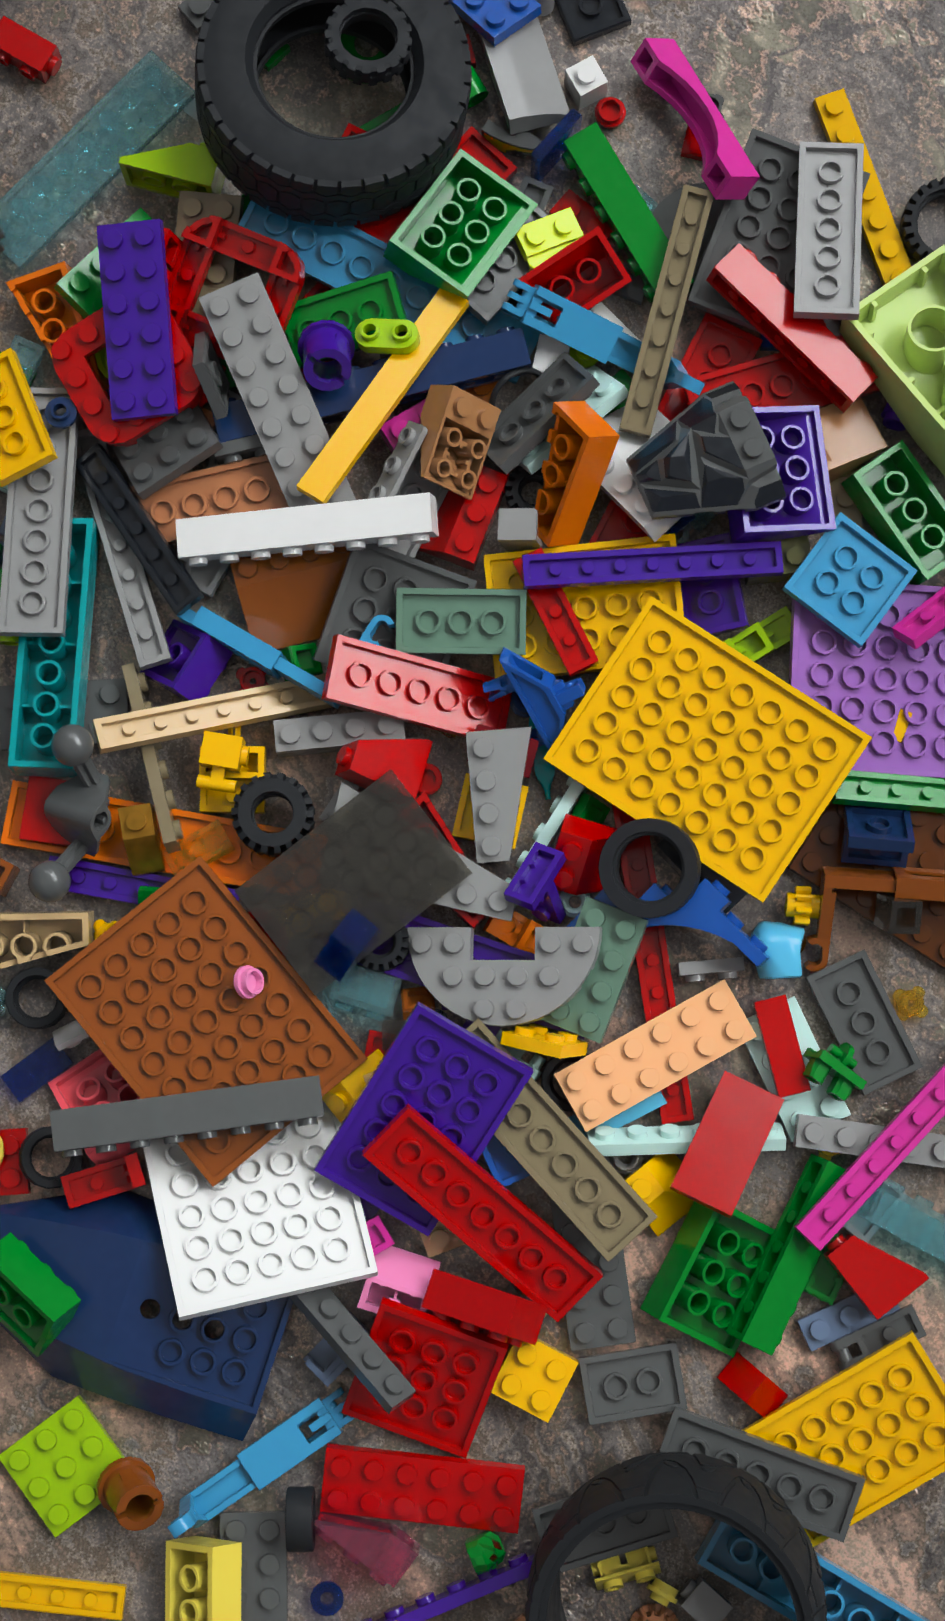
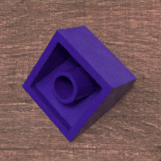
[140,619,233,701]

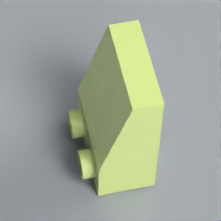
[839,244,945,476]

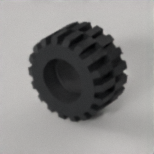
[231,772,315,857]

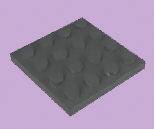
[313,543,477,665]

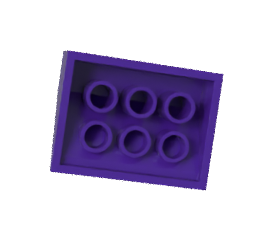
[727,405,836,543]

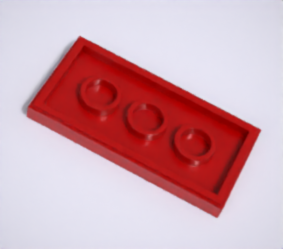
[670,1071,785,1218]

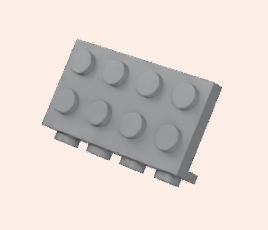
[369,421,449,558]

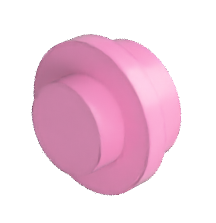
[234,965,264,999]

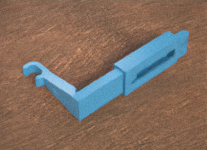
[501,278,705,395]
[177,606,396,709]
[167,1387,354,1538]

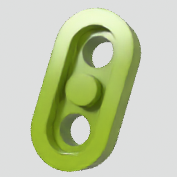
[355,318,420,354]

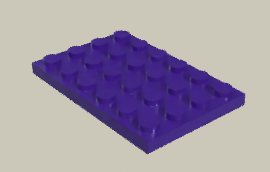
[314,1002,533,1237]

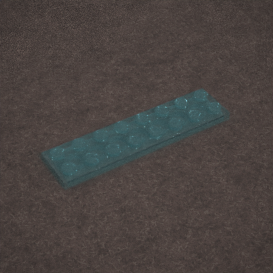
[0,50,195,271]

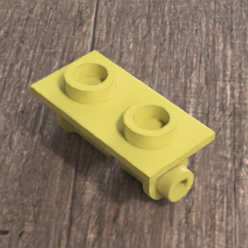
[590,1546,661,1592]

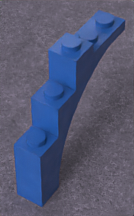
[566,878,770,967]

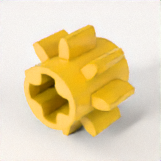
[784,886,820,926]

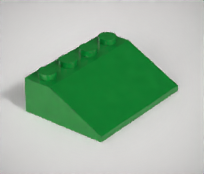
[383,148,538,299]
[640,1201,774,1357]

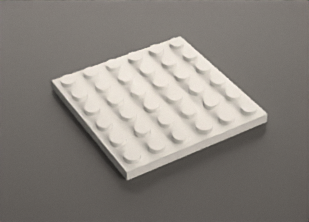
[143,1100,378,1321]

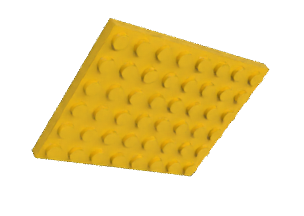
[543,596,872,903]

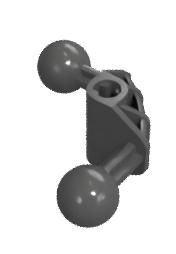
[28,724,111,902]

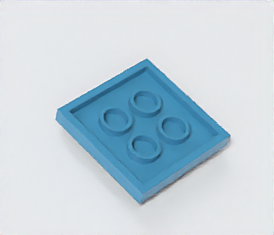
[781,512,918,648]

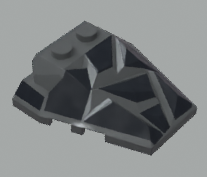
[626,381,786,520]

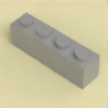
[273,711,406,757]

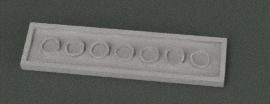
[199,272,356,507]
[0,387,79,637]

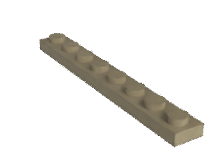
[619,184,714,439]

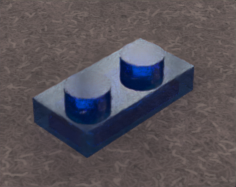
[0,1037,74,1103]

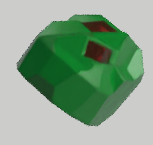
[465,1530,506,1575]

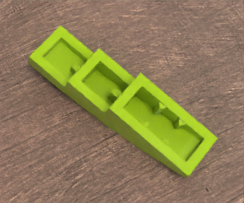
[723,606,791,663]

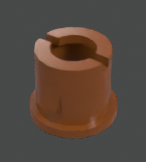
[96,1457,164,1531]

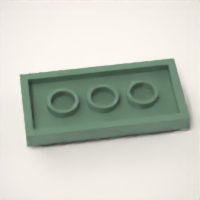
[396,588,527,655]
[541,896,649,1043]

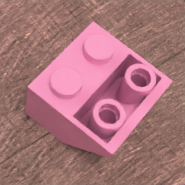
[357,1246,441,1314]

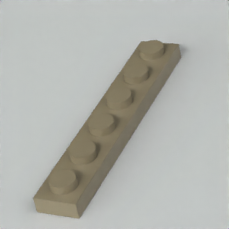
[122,663,184,853]

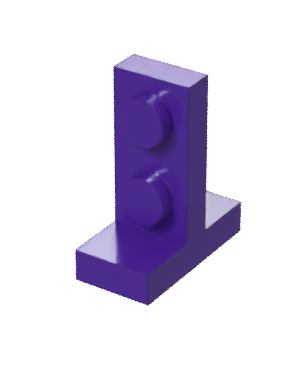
[503,842,566,924]

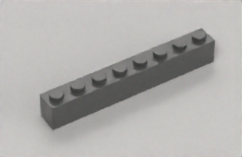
[49,1075,324,1158]

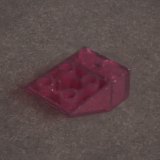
[314,1511,420,1588]

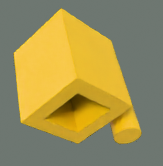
[196,731,250,794]

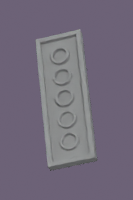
[793,141,864,320]

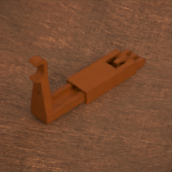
[804,866,945,972]

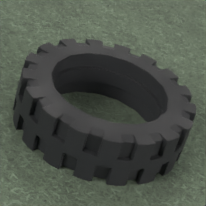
[324,0,412,86]

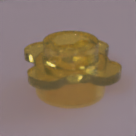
[893,986,928,1021]

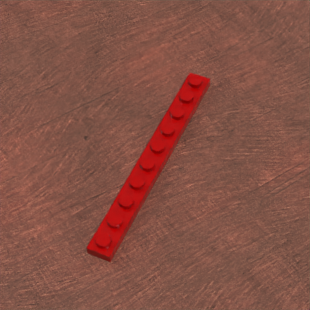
[611,804,694,1125]

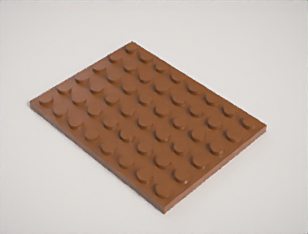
[44,856,368,1187]

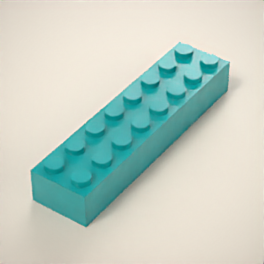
[8,518,100,778]

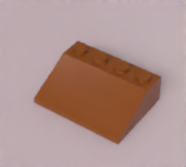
[230,546,350,650]

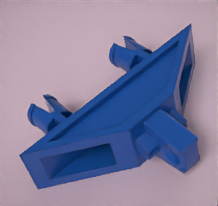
[482,647,586,750]

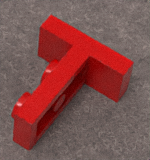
[60,1152,146,1209]

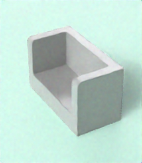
[497,508,548,552]

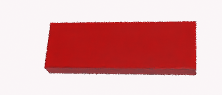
[753,994,811,1098]

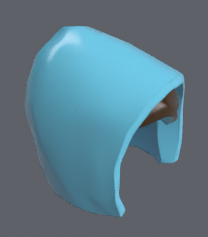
[750,921,806,979]

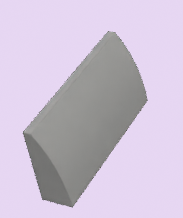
[478,17,571,135]

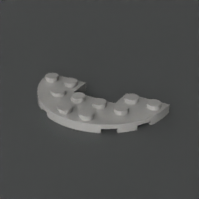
[407,927,603,1027]

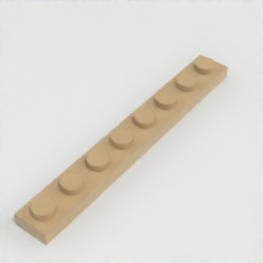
[92,674,342,754]

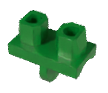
[803,1042,867,1102]

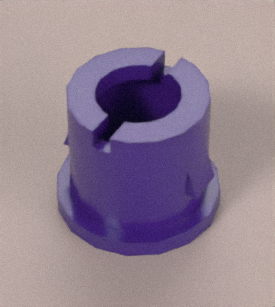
[297,320,355,391]

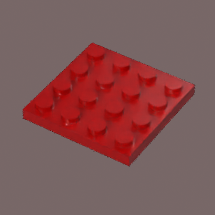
[341,1297,509,1458]

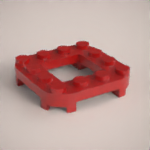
[168,215,305,360]
[51,307,204,447]

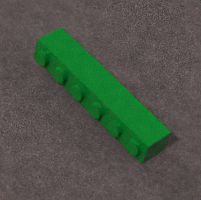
[561,122,694,304]
[726,1153,846,1356]

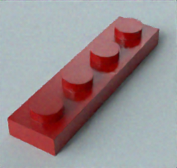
[512,547,599,677]

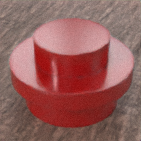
[595,97,626,129]

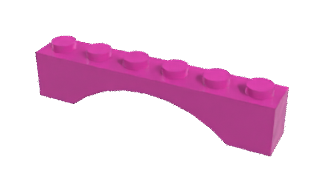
[630,38,760,200]

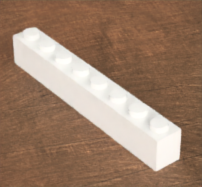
[175,492,439,567]

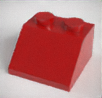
[554,813,617,895]

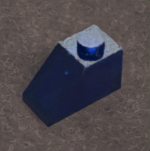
[314,908,381,982]

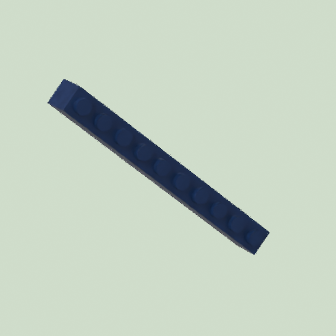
[211,326,532,443]

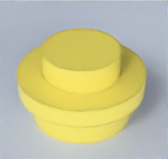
[646,1578,679,1607]

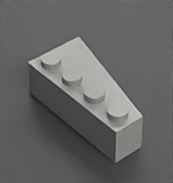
[466,726,532,863]

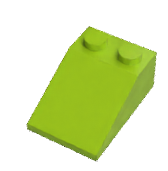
[119,142,226,198]

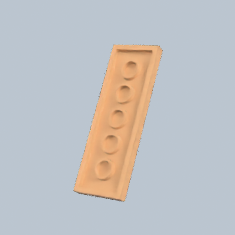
[553,979,757,1133]

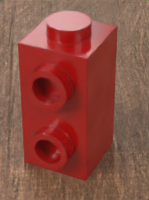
[0,15,62,84]

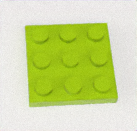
[0,1394,125,1538]

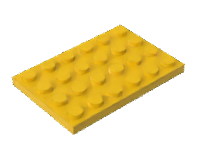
[483,533,684,678]
[742,1330,945,1547]

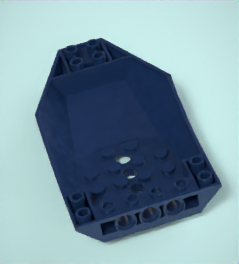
[0,1191,293,1441]

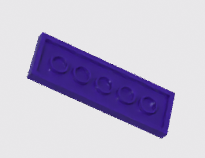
[97,219,178,422]

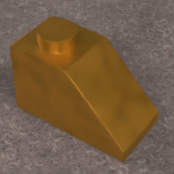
[118,803,165,876]

